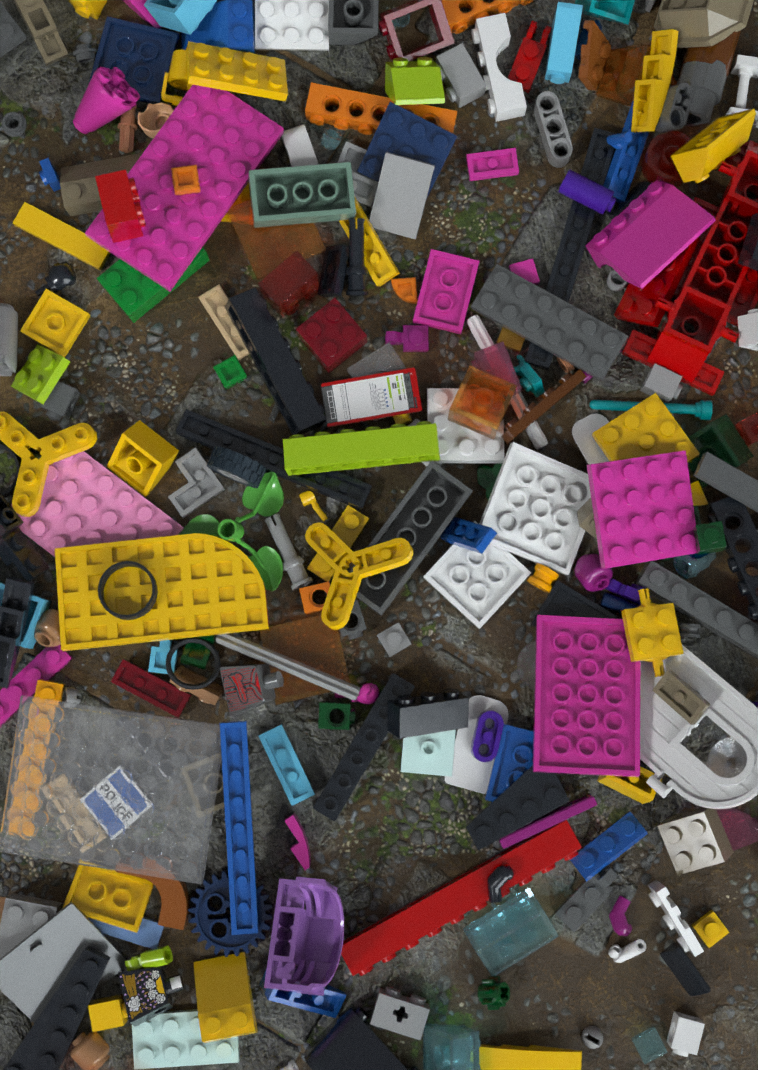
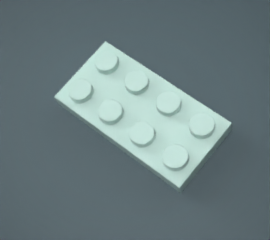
[132,1009,240,1070]

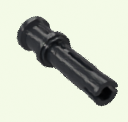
[346,218,368,296]

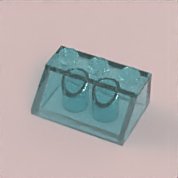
[463,887,559,976]
[423,1024,481,1070]

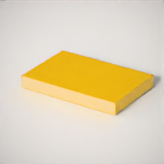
[62,858,154,933]

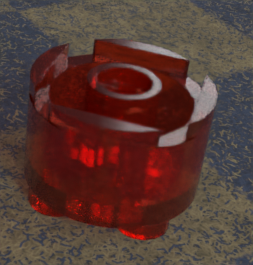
[642,131,691,188]

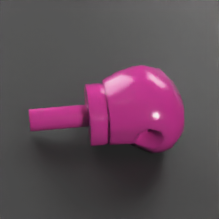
[335,683,379,705]

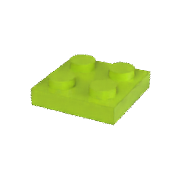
[11,344,70,404]

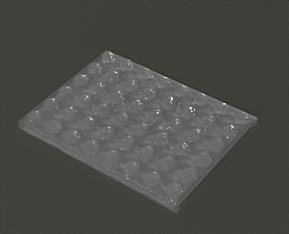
[0,695,221,884]

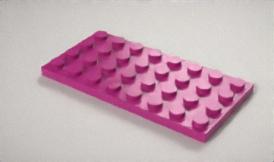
[85,85,284,292]

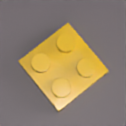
[20,289,91,358]

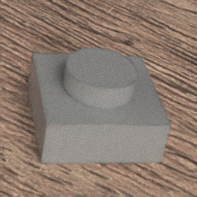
[377,622,411,657]

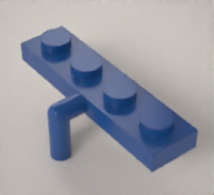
[603,101,649,203]

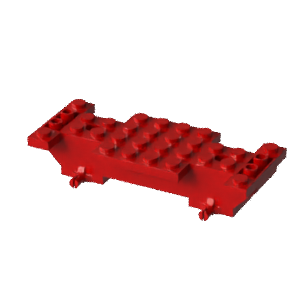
[621,140,758,396]

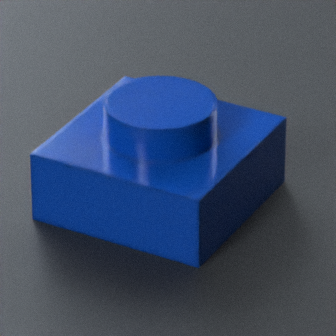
[39,158,61,192]

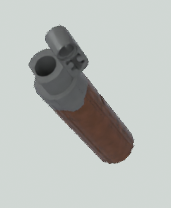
[655,30,741,133]

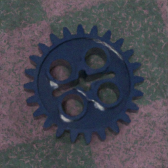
[188,870,273,957]

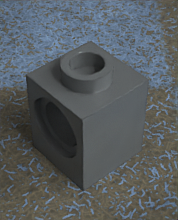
[40,381,81,421]
[340,599,367,640]

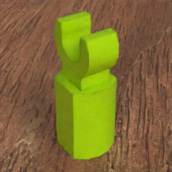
[125,945,173,971]

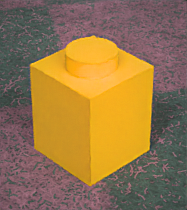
[88,994,128,1032]

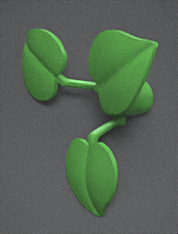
[179,472,284,591]

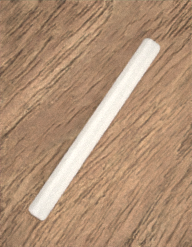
[467,315,548,449]

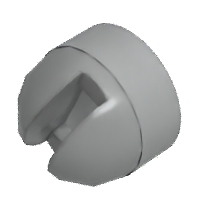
[607,270,627,292]
[61,687,81,708]
[582,1026,603,1049]

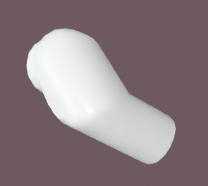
[608,939,646,963]

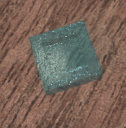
[631,1027,668,1064]

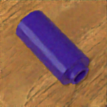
[558,169,617,215]

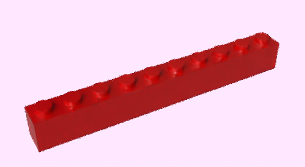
[341,820,582,976]

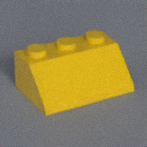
[671,108,756,183]

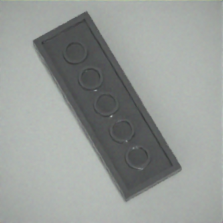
[471,264,628,381]

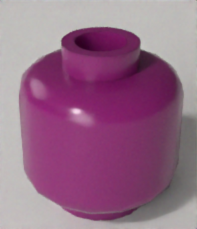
[574,554,613,592]

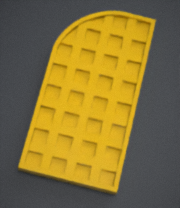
[55,533,269,651]

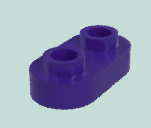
[471,710,504,762]

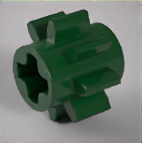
[477,976,510,1010]

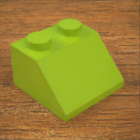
[385,57,445,105]

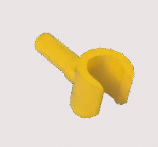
[299,491,328,521]

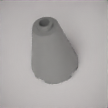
[0,303,18,376]

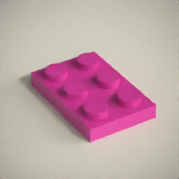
[413,249,479,334]

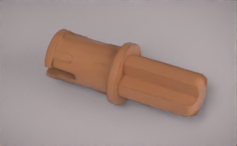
[117,105,137,153]

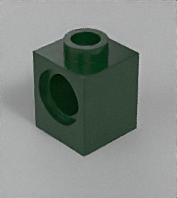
[318,702,356,730]

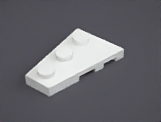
[648,880,704,957]

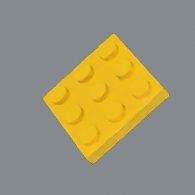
[592,393,700,463]

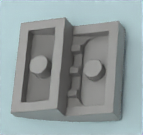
[337,141,378,207]

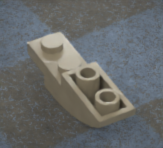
[13,0,69,66]

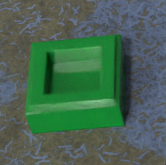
[213,355,248,390]

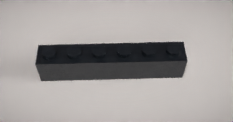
[225,287,326,435]

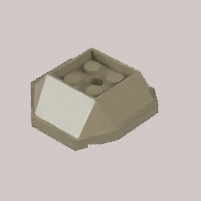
[654,0,754,48]

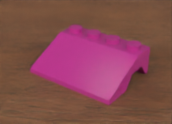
[585,179,716,289]

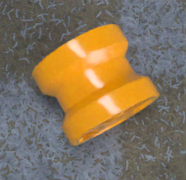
[527,563,559,593]

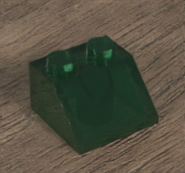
[688,414,754,488]

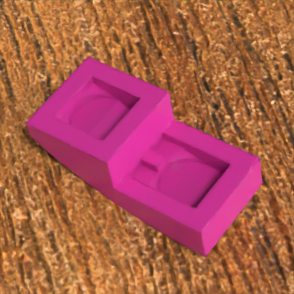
[285,813,311,870]

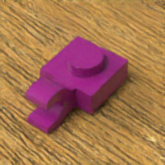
[385,325,429,352]

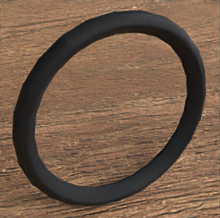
[165,637,221,690]

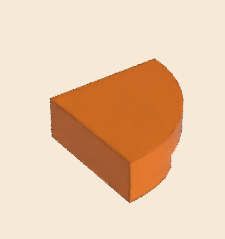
[391,277,418,304]

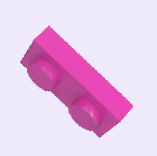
[466,148,519,181]

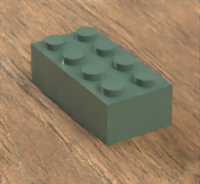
[248,162,356,228]

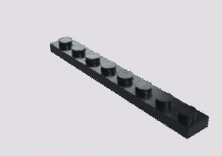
[176,409,372,510]

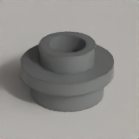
[72,44,97,63]
[2,112,27,137]

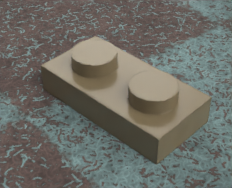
[652,670,710,725]

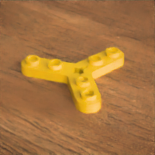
[0,412,97,517]
[305,522,413,630]

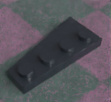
[465,765,570,851]

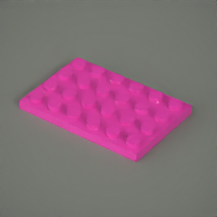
[533,615,641,777]

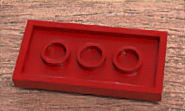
[614,237,700,327]

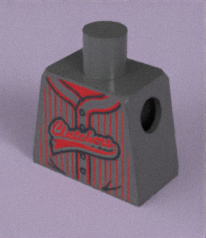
[220,664,284,716]

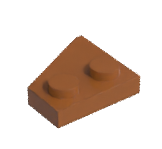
[578,20,611,90]

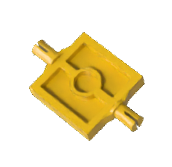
[621,588,684,677]

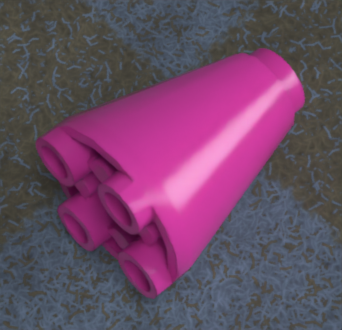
[73,67,140,134]

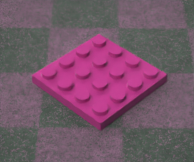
[587,450,697,569]

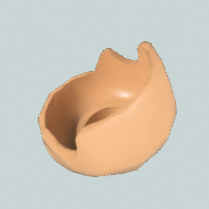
[138,102,174,139]

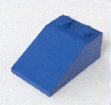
[181,0,256,54]

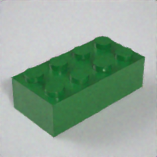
[97,247,210,323]

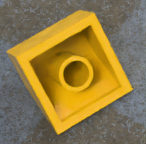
[107,420,179,497]

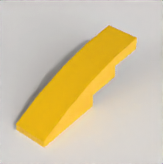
[631,29,679,133]
[471,1044,582,1070]

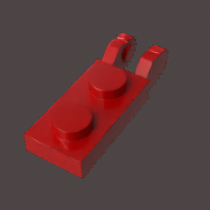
[508,20,552,93]

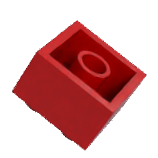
[95,169,146,243]

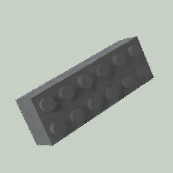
[349,461,473,616]

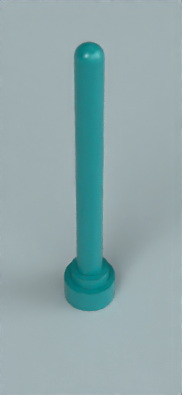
[589,400,713,420]

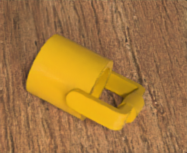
[161,50,193,106]

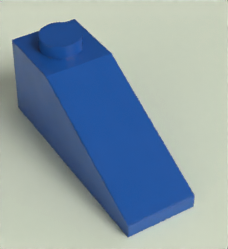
[259,968,347,1018]

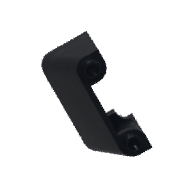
[304,1003,419,1070]

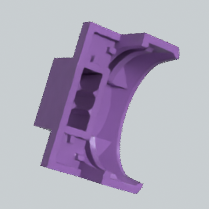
[264,877,344,996]

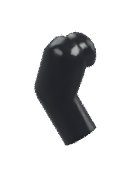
[487,865,514,903]

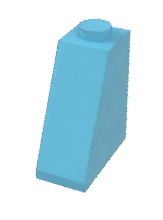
[545,2,583,84]

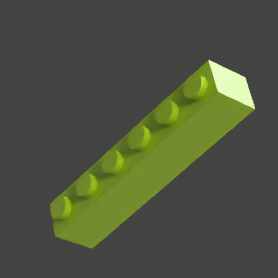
[283,421,440,476]

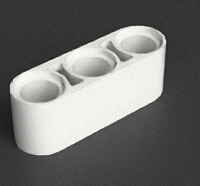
[281,124,319,167]

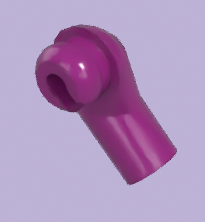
[609,895,632,936]

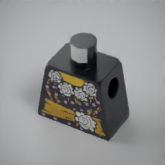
[118,967,184,1026]

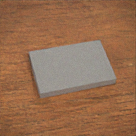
[369,152,435,240]

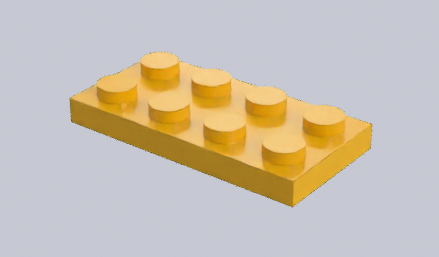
[186,41,288,101]

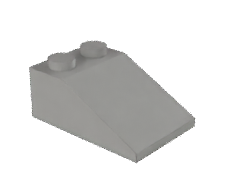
[0,893,64,958]

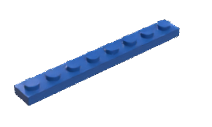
[220,720,259,935]

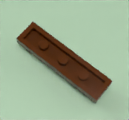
[501,369,587,444]

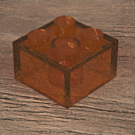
[447,366,517,440]

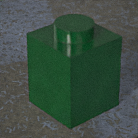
[693,521,727,555]

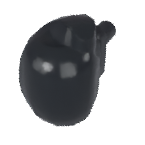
[35,263,76,296]

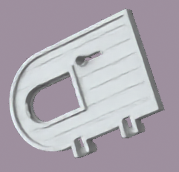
[640,645,758,809]

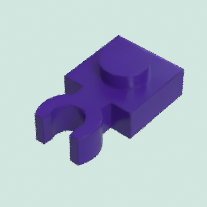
[605,578,651,605]

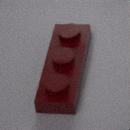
[111,659,191,718]

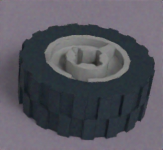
[206,446,266,488]

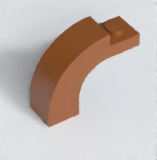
[116,854,190,930]

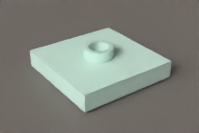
[400,730,456,777]

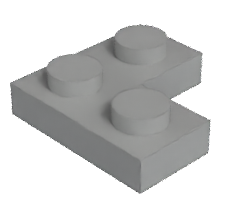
[168,447,225,518]

